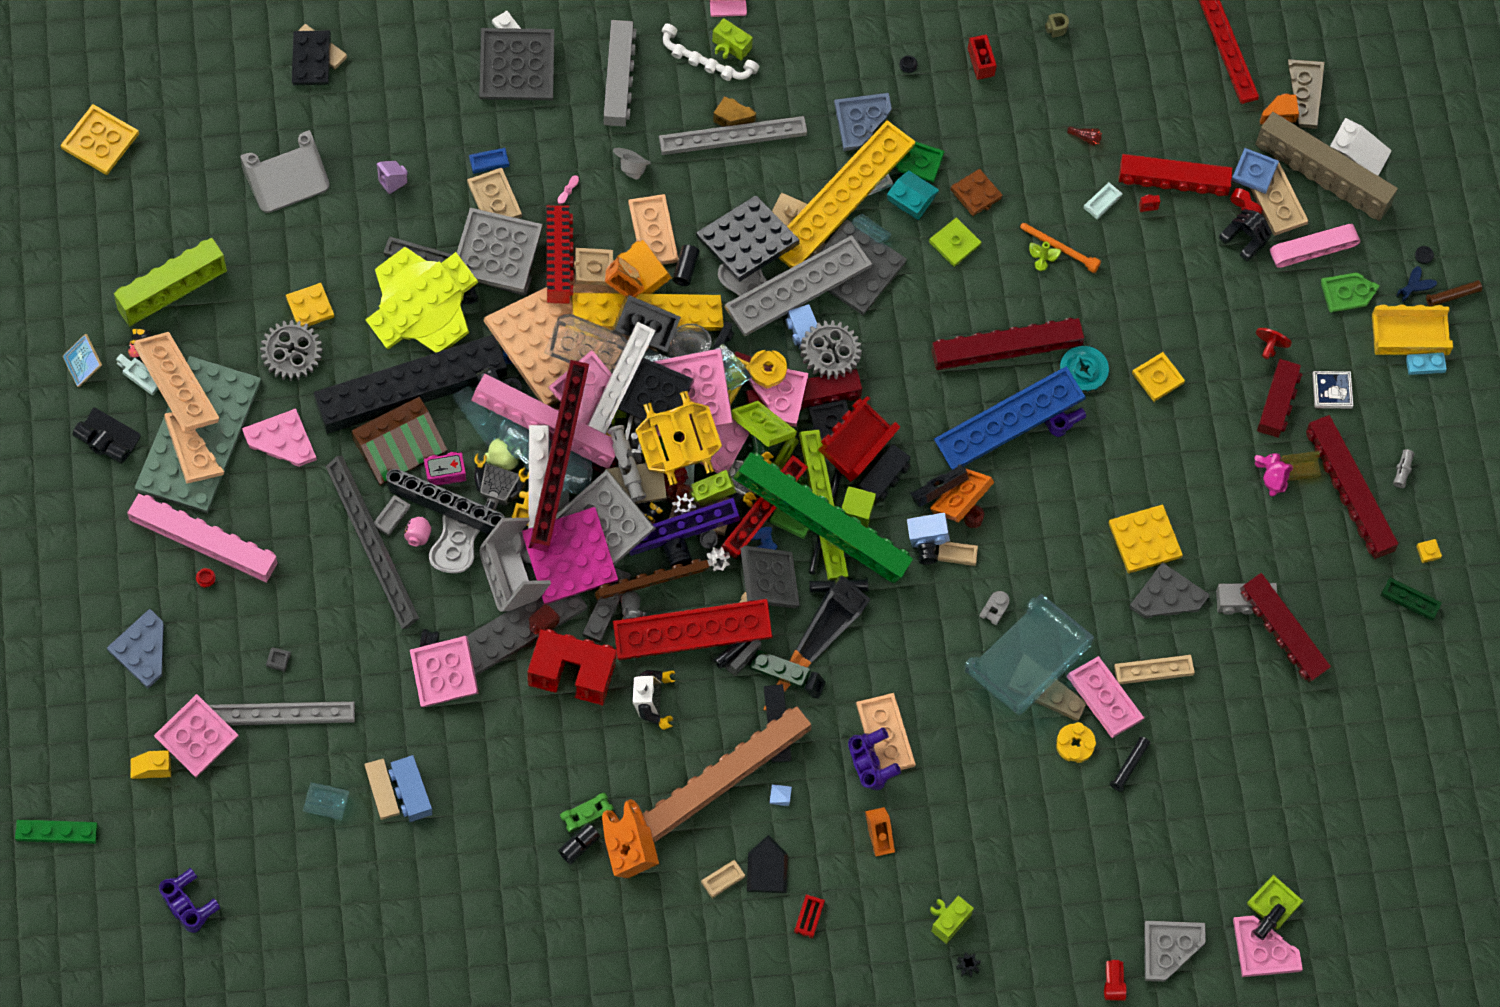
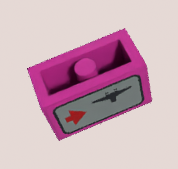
[424,452,466,486]

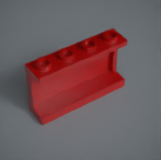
[818,396,900,482]

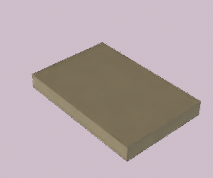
[605,463,667,504]

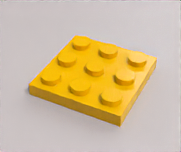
[60,104,139,175]
[1108,504,1183,574]

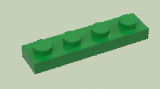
[15,820,98,844]

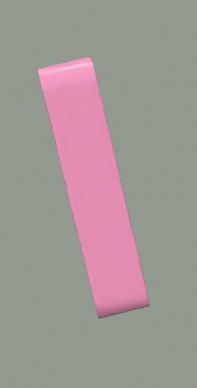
[1270,224,1360,268]

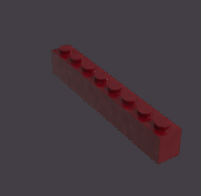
[931,318,1084,370]
[1306,415,1398,559]

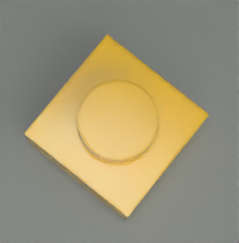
[1416,539,1442,563]

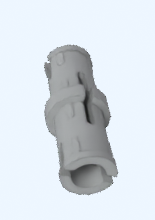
[1393,449,1415,488]

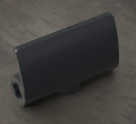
[72,407,141,464]

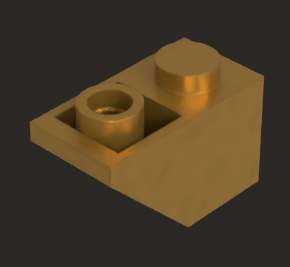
[713,96,756,127]

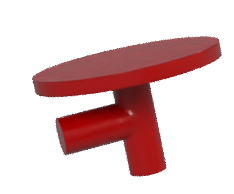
[1256,328,1292,359]

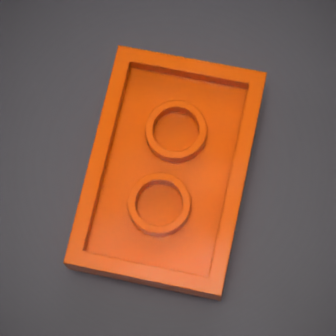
[930,469,994,522]

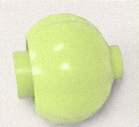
[485,437,522,471]

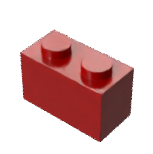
[967,34,997,80]

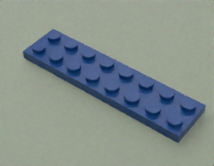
[934,366,1086,470]

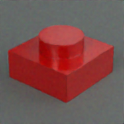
[1139,194,1160,212]

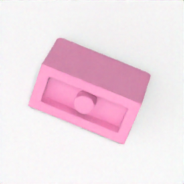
[710,0,747,17]

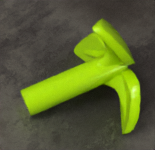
[1029,242,1061,271]

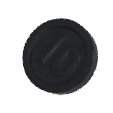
[1415,246,1434,264]

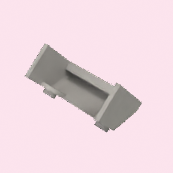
[480,518,551,612]

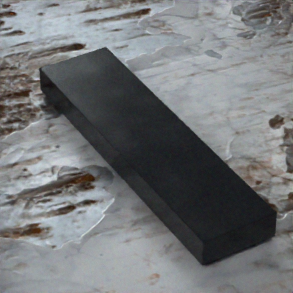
[763,684,792,763]

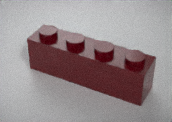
[1257,359,1303,438]

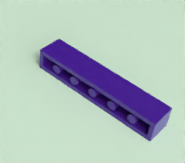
[629,498,741,556]

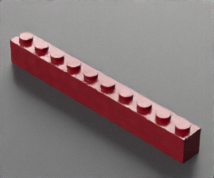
[528,360,589,552]

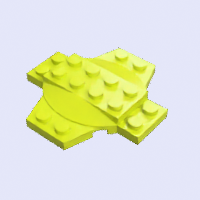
[365,247,478,353]

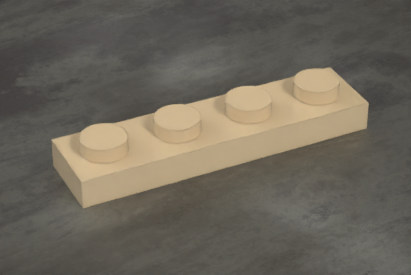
[1114,655,1195,684]

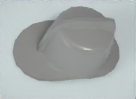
[613,148,651,179]

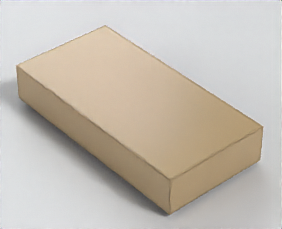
[938,542,978,566]
[701,860,745,898]

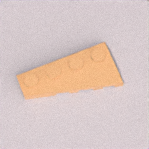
[164,412,224,484]

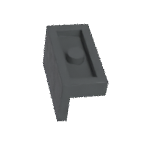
[724,640,762,676]

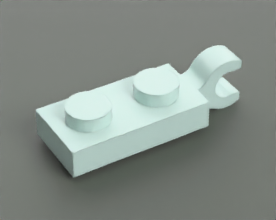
[116,354,159,396]

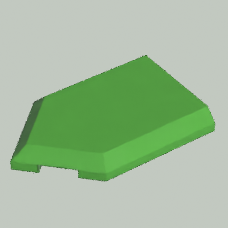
[1321,272,1380,313]

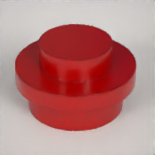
[196,568,216,587]

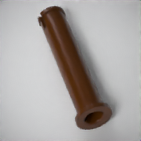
[1426,280,1482,307]

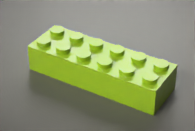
[114,238,227,327]

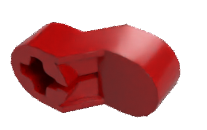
[1230,188,1263,214]

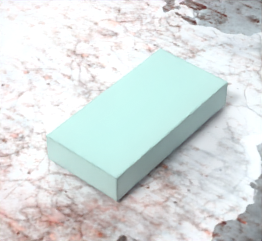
[1084,182,1122,220]

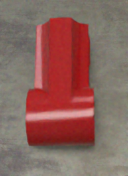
[1104,960,1126,1001]

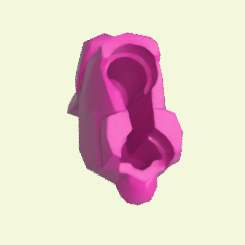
[1254,453,1293,496]

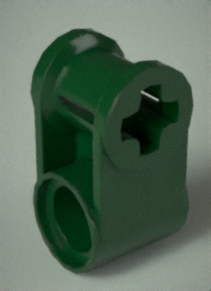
[747,435,769,454]

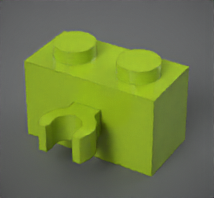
[712,18,753,61]
[930,895,974,944]

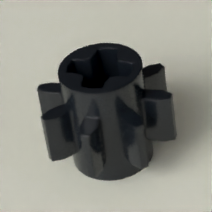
[956,952,981,978]

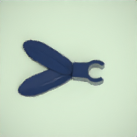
[1396,266,1437,302]

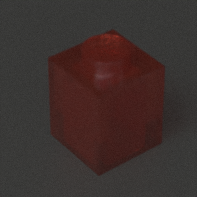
[529,603,560,635]

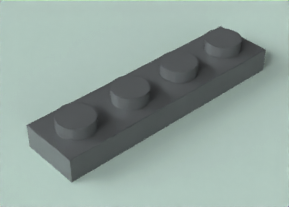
[583,568,631,643]

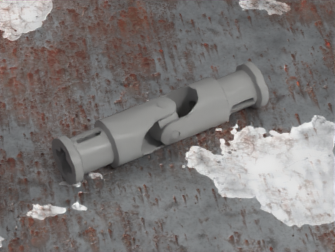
[607,425,646,502]

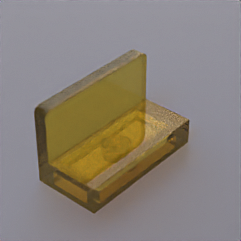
[1280,451,1321,481]

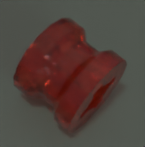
[964,505,984,529]

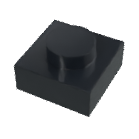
[805,672,826,699]

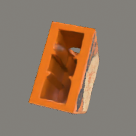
[605,257,644,298]

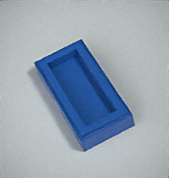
[469,148,509,174]

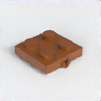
[950,169,1003,216]

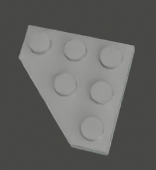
[1144,921,1205,982]

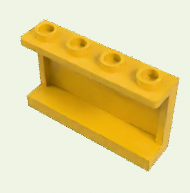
[1372,305,1453,355]

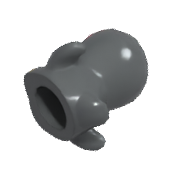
[621,591,647,620]

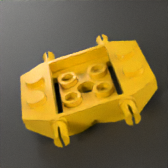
[635,391,722,486]

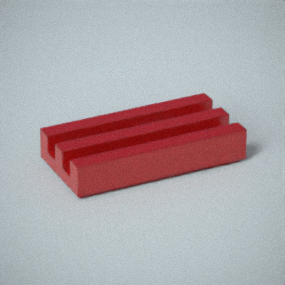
[794,894,825,939]

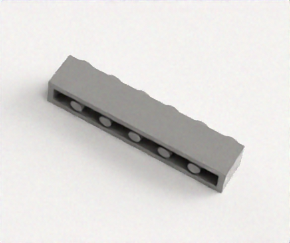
[604,20,636,126]

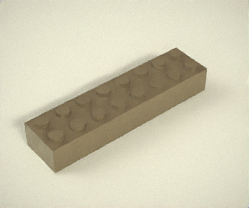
[1255,112,1398,221]

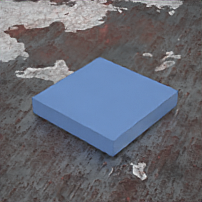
[1231,148,1279,194]

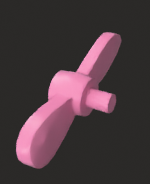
[558,175,579,204]

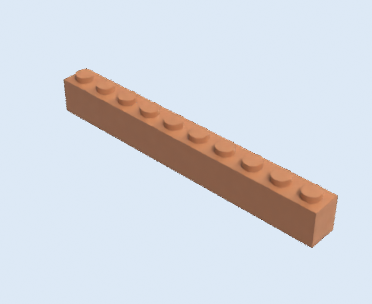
[642,707,811,843]

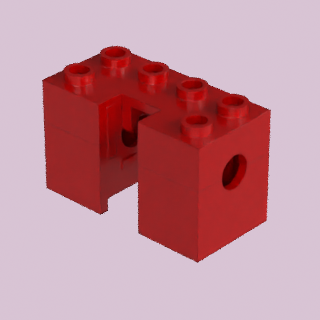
[527,629,616,706]

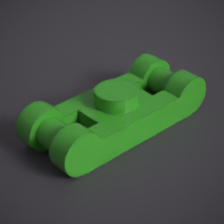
[560,793,615,833]

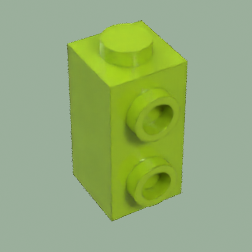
[691,470,737,507]

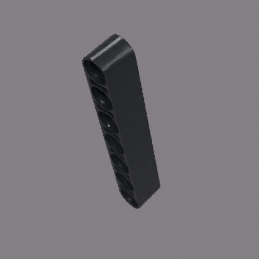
[386,469,505,534]

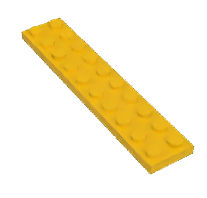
[778,120,915,268]

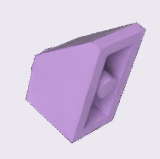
[377,161,408,194]

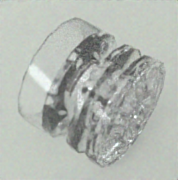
[668,324,712,359]

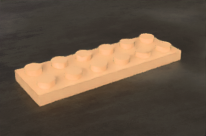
[133,332,219,432]

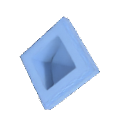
[770,784,792,806]

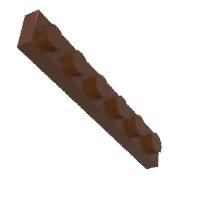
[595,559,709,601]

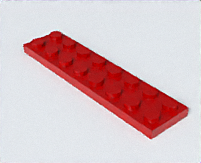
[613,599,773,660]

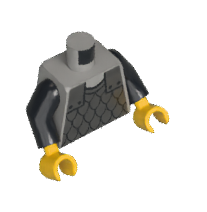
[474,453,529,510]

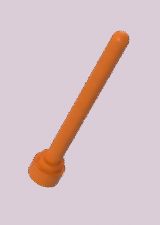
[1020,223,1101,273]

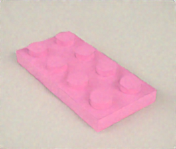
[1067,656,1144,738]

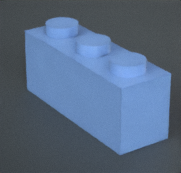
[388,755,432,822]

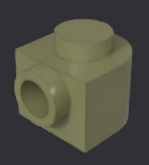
[1045,13,1069,38]

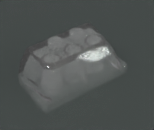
[544,314,628,373]

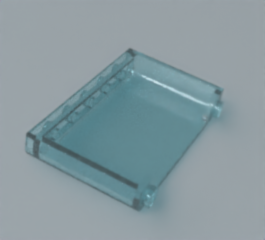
[965,594,1094,716]

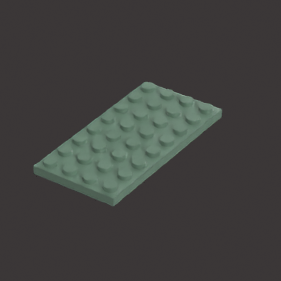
[134,356,262,514]

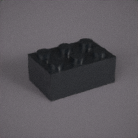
[611,295,681,353]

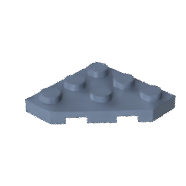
[834,93,892,151]
[107,609,164,689]

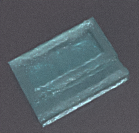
[303,782,350,820]

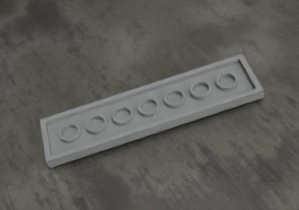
[725,235,872,337]

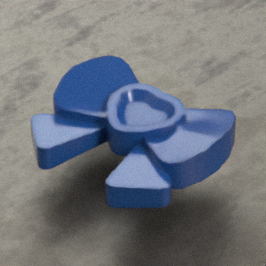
[751,527,777,550]

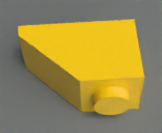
[131,750,171,779]

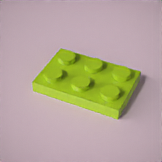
[731,401,797,447]

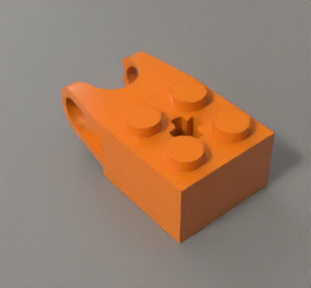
[602,799,659,878]

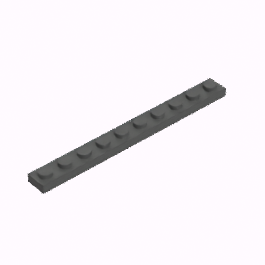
[326,456,419,629]

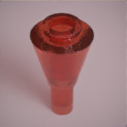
[1067,126,1102,146]

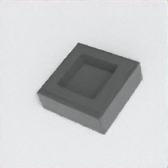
[266,647,291,672]

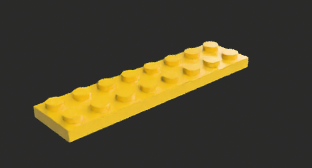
[571,293,724,331]

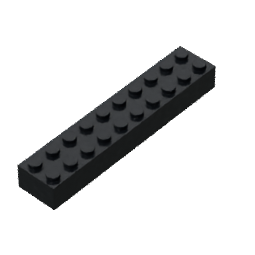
[313,335,507,434]

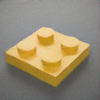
[286,283,334,327]
[1132,352,1185,402]

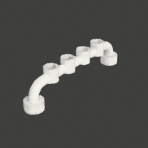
[661,24,760,81]

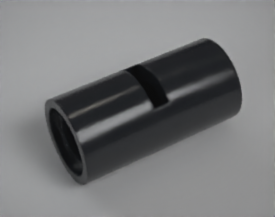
[672,245,700,286]
[558,823,600,864]

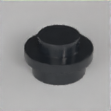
[899,55,918,73]
[699,530,719,549]

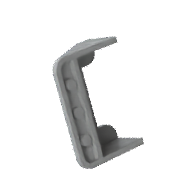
[240,130,330,213]

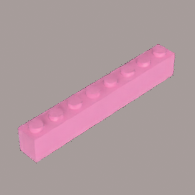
[472,374,615,469]
[128,494,278,583]

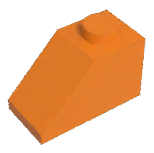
[1260,94,1299,124]
[865,807,895,856]

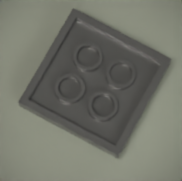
[740,546,800,608]

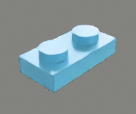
[1406,353,1447,375]

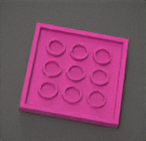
[522,507,619,605]

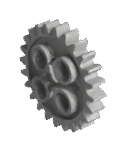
[260,320,322,381]
[800,320,862,379]

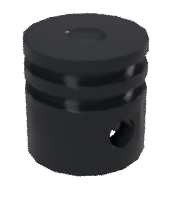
[663,538,692,568]

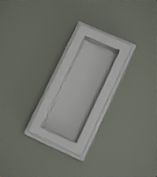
[374,495,410,537]

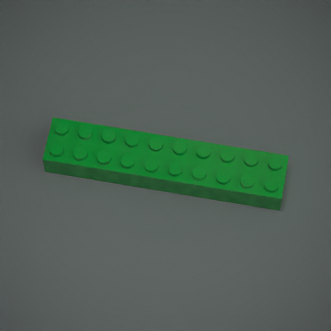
[733,452,913,584]

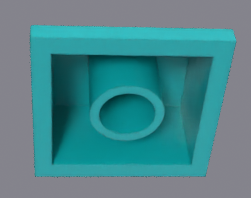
[887,171,939,220]

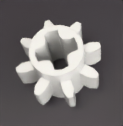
[672,493,696,515]
[707,547,730,571]

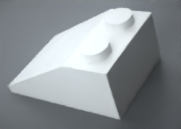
[1330,118,1392,176]

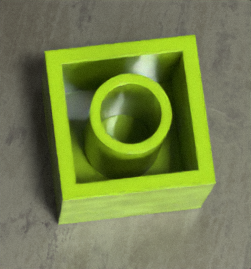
[842,486,876,528]

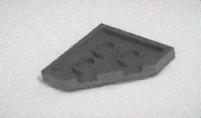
[1129,562,1210,619]

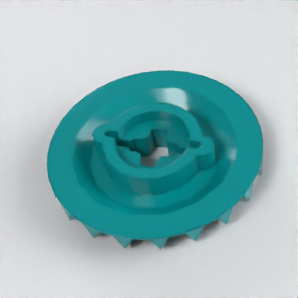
[1060,346,1109,392]

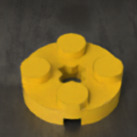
[749,350,787,389]
[1056,722,1096,763]

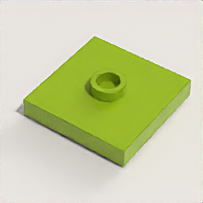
[929,218,982,267]
[1247,875,1303,930]

